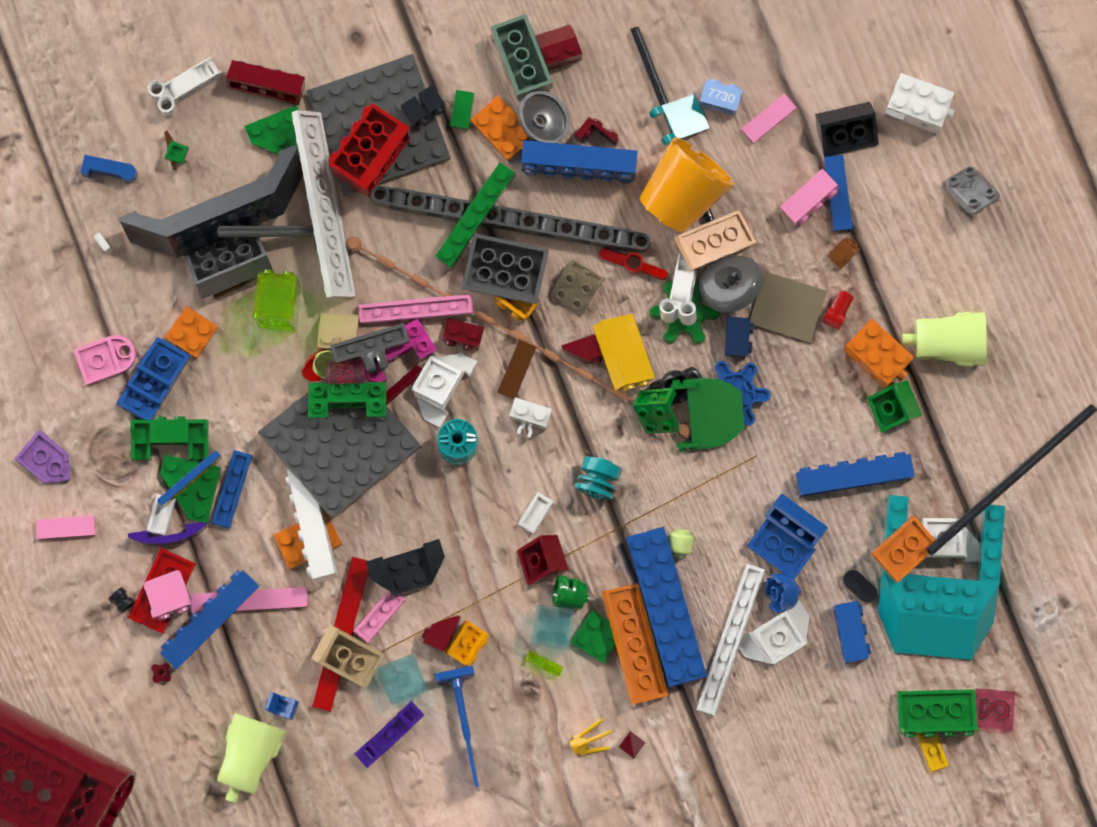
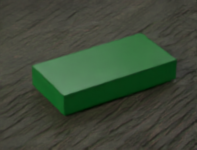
[450,90,475,130]

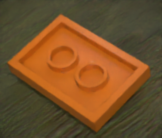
[470,95,533,162]
[273,510,342,570]
[871,515,935,583]

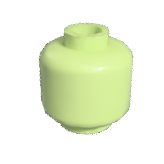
[668,528,694,558]

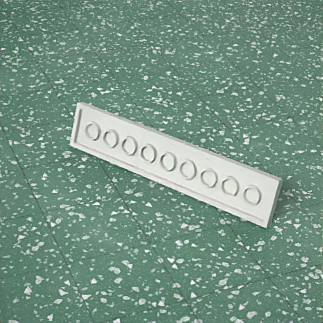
[292,110,356,298]

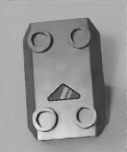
[945,166,1000,215]

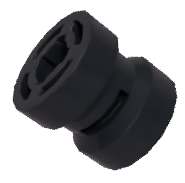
[108,587,135,614]

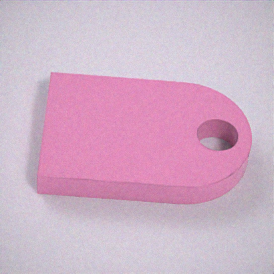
[73,335,136,386]

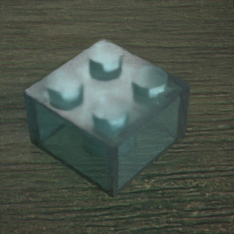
[531,604,575,650]
[377,654,428,705]

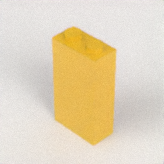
[593,314,655,392]

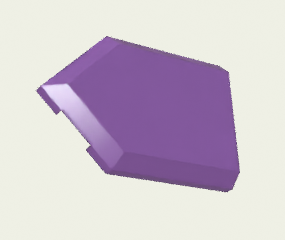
[15,430,71,483]

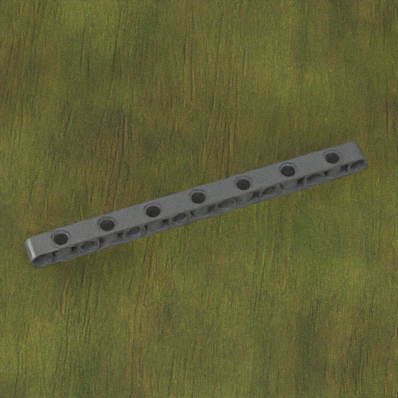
[371,186,650,253]

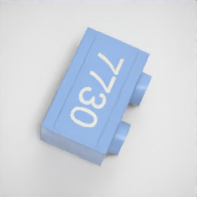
[699,79,743,116]

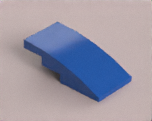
[117,337,190,420]

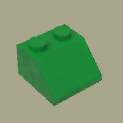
[867,380,922,433]

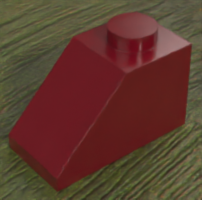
[561,334,604,365]
[421,615,461,653]

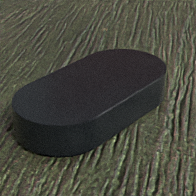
[843,570,877,603]

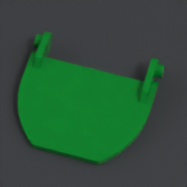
[670,378,745,452]

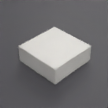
[94,233,113,255]

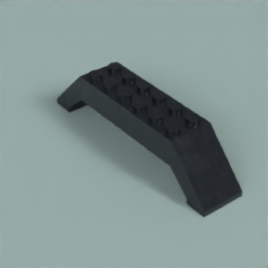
[118,145,303,258]

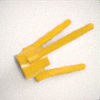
[570,718,613,756]

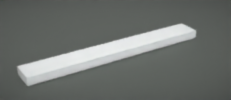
[696,564,765,717]

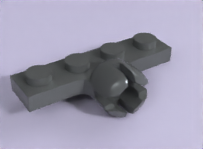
[330,323,410,373]

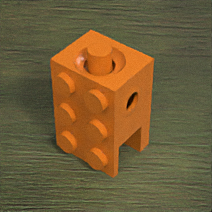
[843,318,914,389]

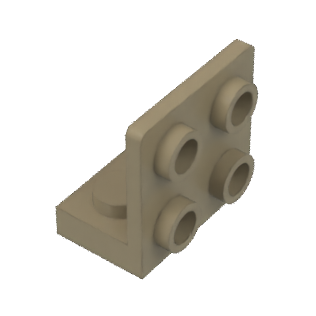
[550,259,605,315]

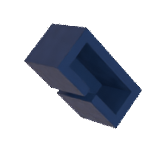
[724,317,754,357]

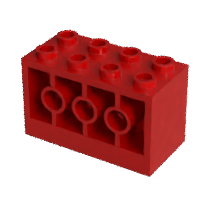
[328,103,411,198]

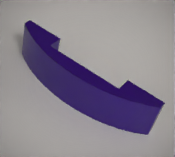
[128,522,207,546]
[354,701,424,768]

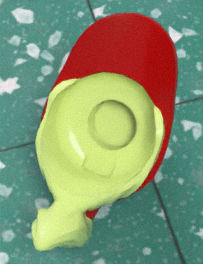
[301,349,352,382]

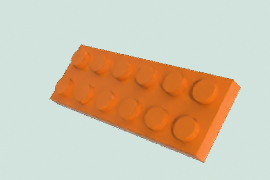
[602,583,668,705]

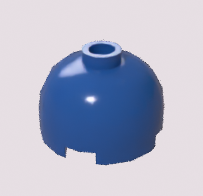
[765,574,801,613]

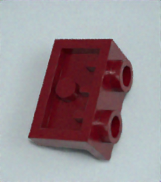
[441,318,485,352]

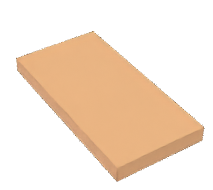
[674,210,757,271]

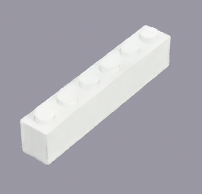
[285,469,338,583]

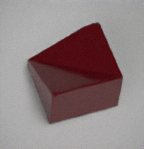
[618,731,646,758]

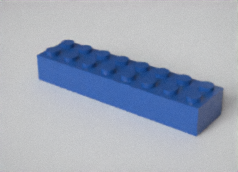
[626,527,707,688]

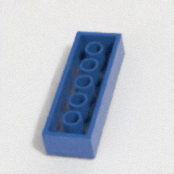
[521,140,638,184]

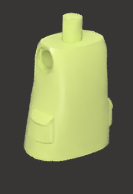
[902,312,987,367]
[217,713,286,803]

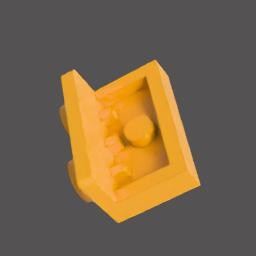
[494,296,539,322]
[445,619,489,667]

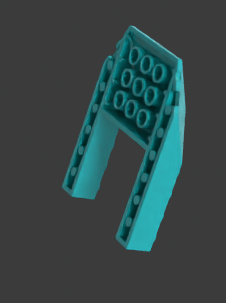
[878,495,1005,660]

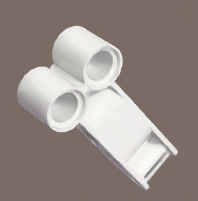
[148,57,223,117]
[660,253,697,325]

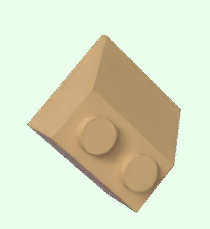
[318,313,359,351]

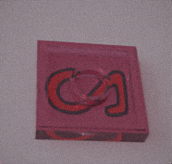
[326,359,366,384]
[975,688,1015,731]

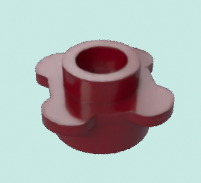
[151,663,172,683]

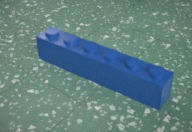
[795,452,915,497]
[160,570,260,670]

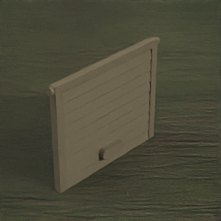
[750,271,827,344]

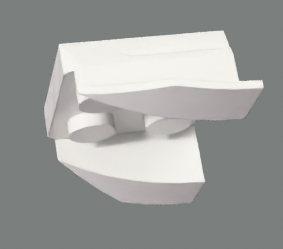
[412,353,477,428]
[921,518,980,562]
[739,600,809,664]

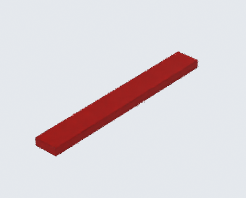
[312,557,369,712]

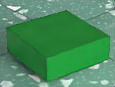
[164,141,189,166]

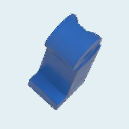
[80,155,138,183]

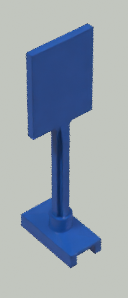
[435,666,480,792]

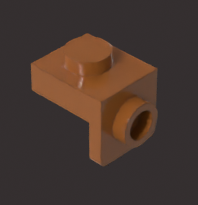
[827,237,860,269]

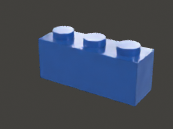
[764,493,828,551]
[833,601,871,664]

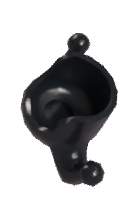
[649,367,705,404]

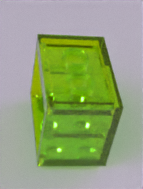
[253,270,302,331]

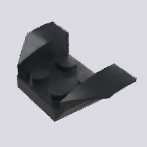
[366,539,445,597]

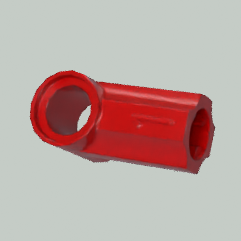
[822,290,854,331]

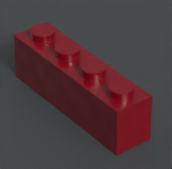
[226,60,305,105]

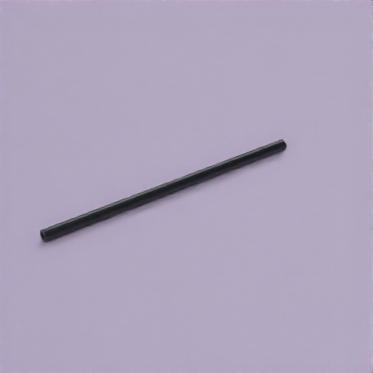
[630,26,715,223]
[926,404,1097,556]

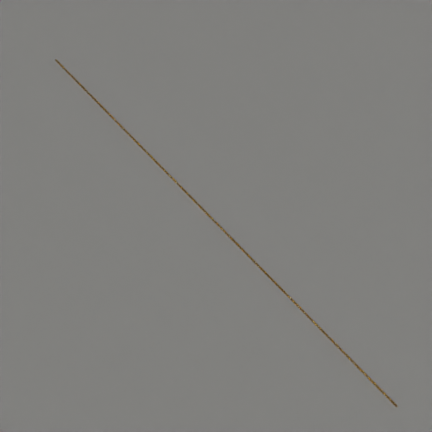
[381,456,756,653]

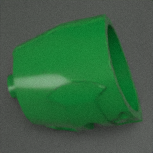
[552,574,590,609]

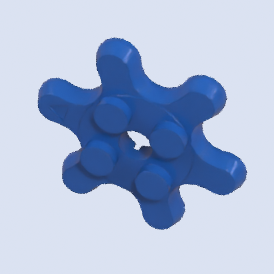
[715,361,771,426]

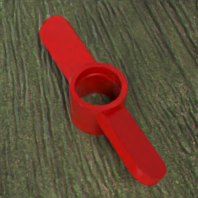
[599,247,668,280]

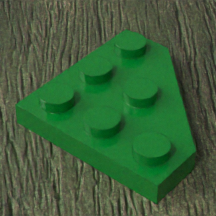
[244,105,299,156]
[160,455,222,524]

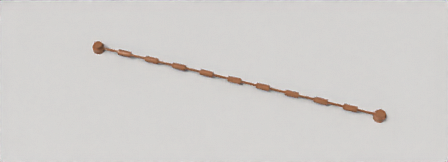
[346,236,691,439]

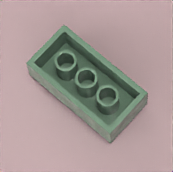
[491,14,553,101]

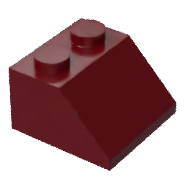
[535,24,582,71]
[517,534,569,586]

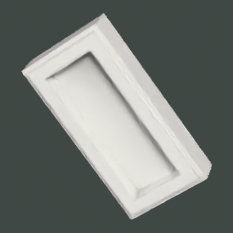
[517,492,554,535]
[147,494,176,536]

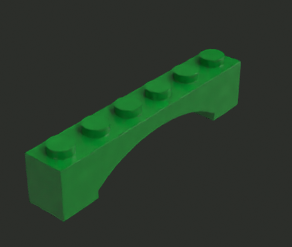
[435,162,516,269]

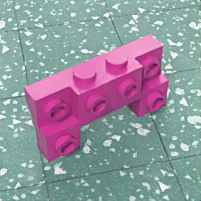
[353,319,437,382]

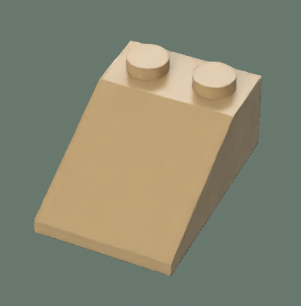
[311,624,385,689]

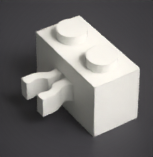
[509,398,552,439]

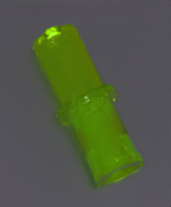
[525,650,563,677]

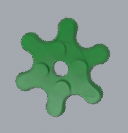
[649,281,720,344]

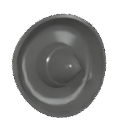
[699,256,764,313]

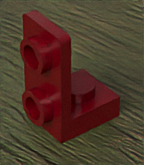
[575,117,619,146]

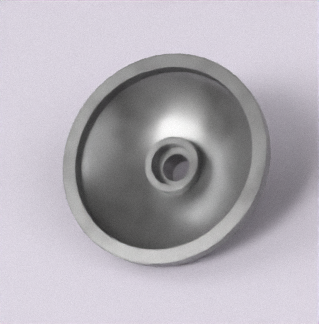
[518,91,570,143]

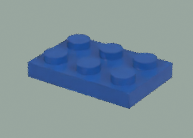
[746,519,816,579]

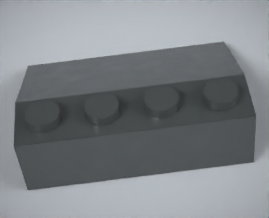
[462,233,549,305]
[184,237,273,299]

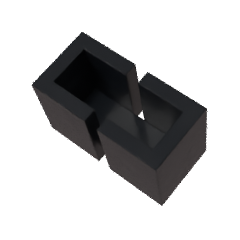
[400,85,445,128]

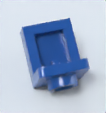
[265,692,299,720]

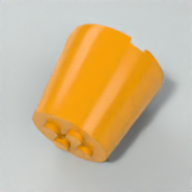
[639,137,734,233]

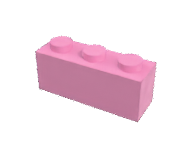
[780,169,839,227]

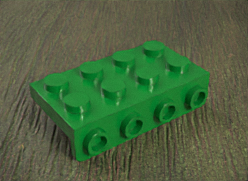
[896,689,979,738]

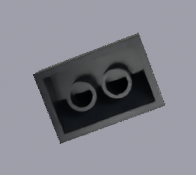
[815,102,879,157]

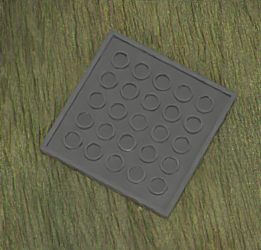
[307,54,451,196]
[258,362,421,519]

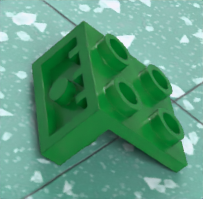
[632,388,680,434]

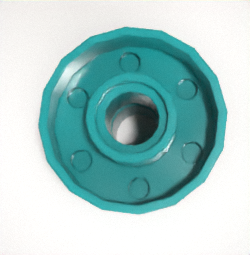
[437,419,478,466]
[574,456,622,500]

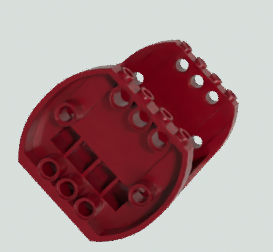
[0,698,137,827]

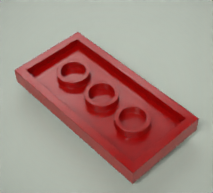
[128,548,196,634]

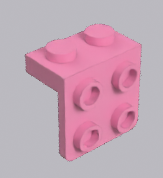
[144,571,192,621]

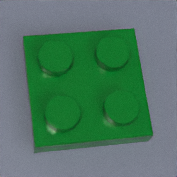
[571,610,615,664]

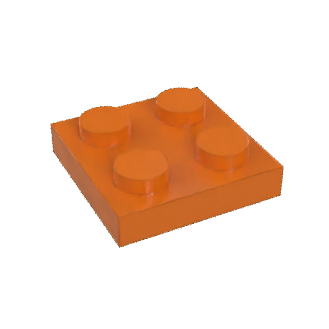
[165,306,219,359]

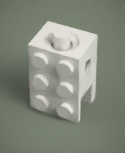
[885,73,954,134]

